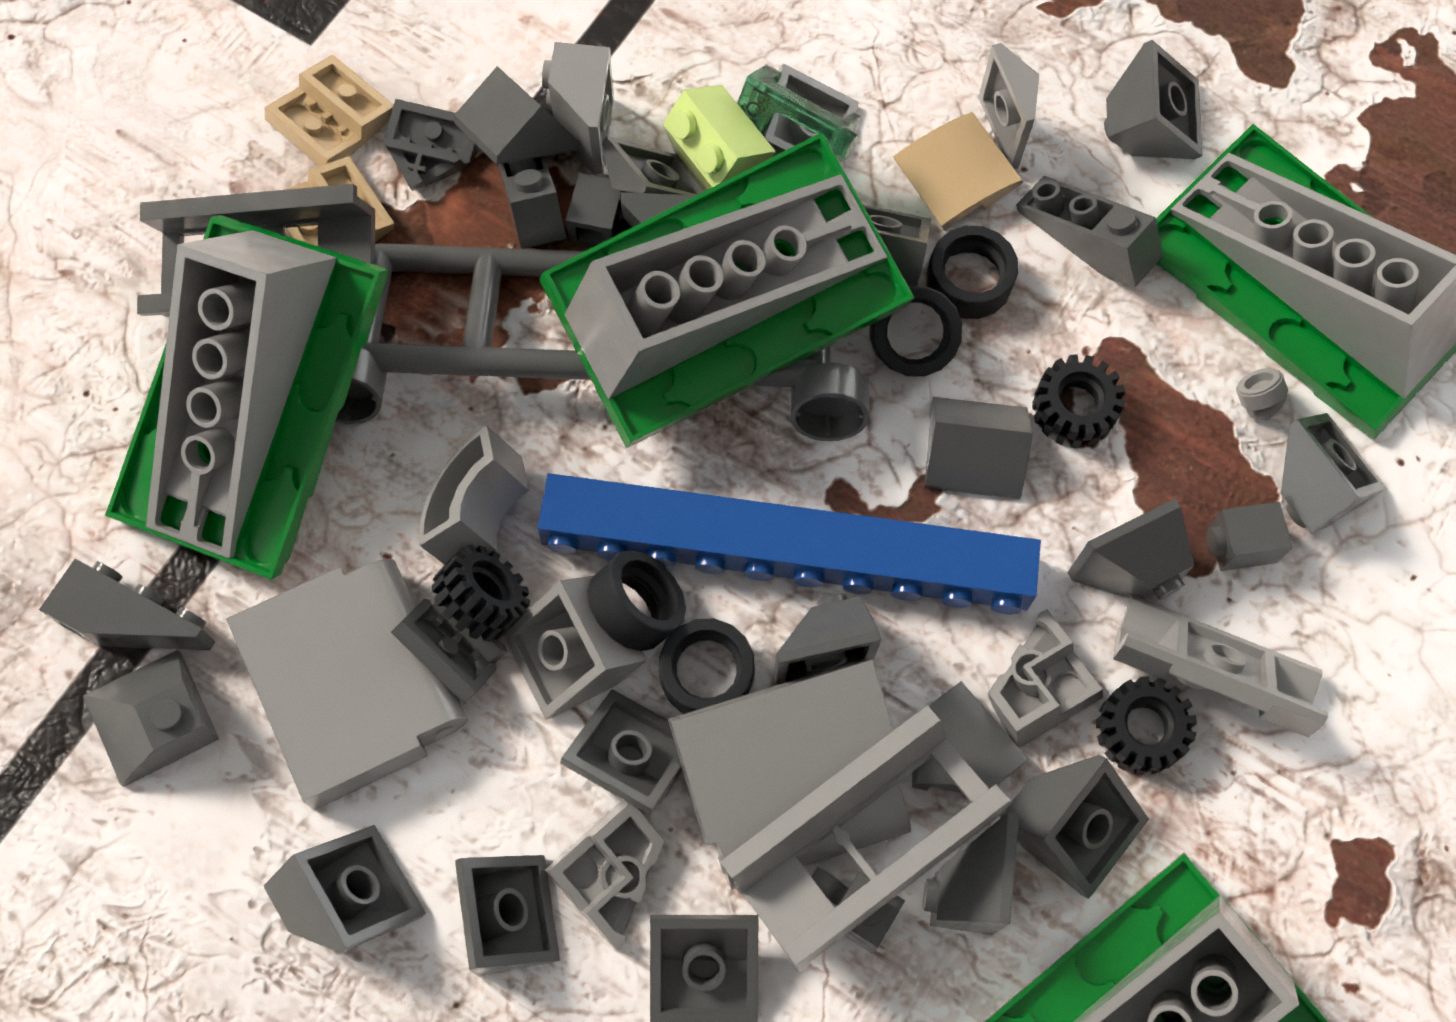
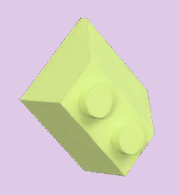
[663,85,776,190]

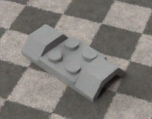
[1113,595,1328,738]

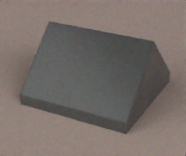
[454,66,579,165]
[924,397,1033,499]
[455,855,560,976]

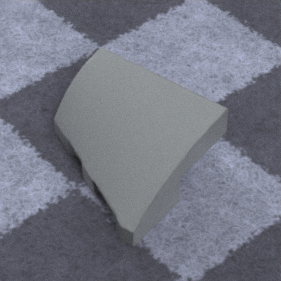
[988,609,1103,748]
[544,800,665,950]

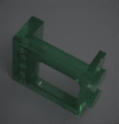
[737,64,861,164]

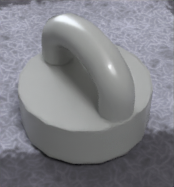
[1236,368,1288,420]

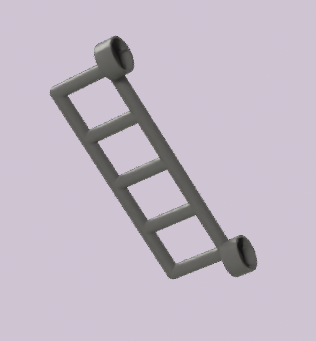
[335,243,869,441]

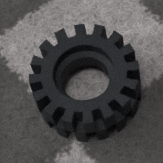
[1032,354,1125,448]
[431,544,530,642]
[1096,676,1197,775]

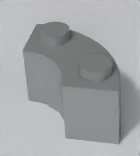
[419,425,529,565]

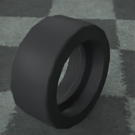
[927,225,1018,319]
[869,286,962,377]
[587,550,686,651]
[659,618,755,714]

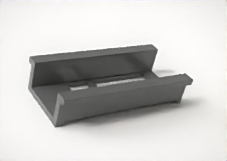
[137,184,375,317]

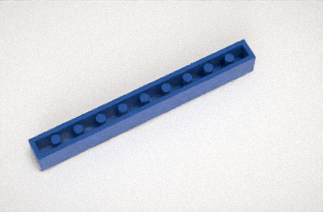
[537,473,1041,615]

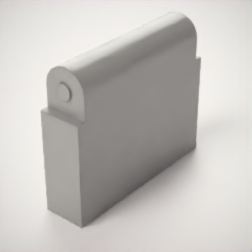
[226,559,468,810]
[668,659,911,890]

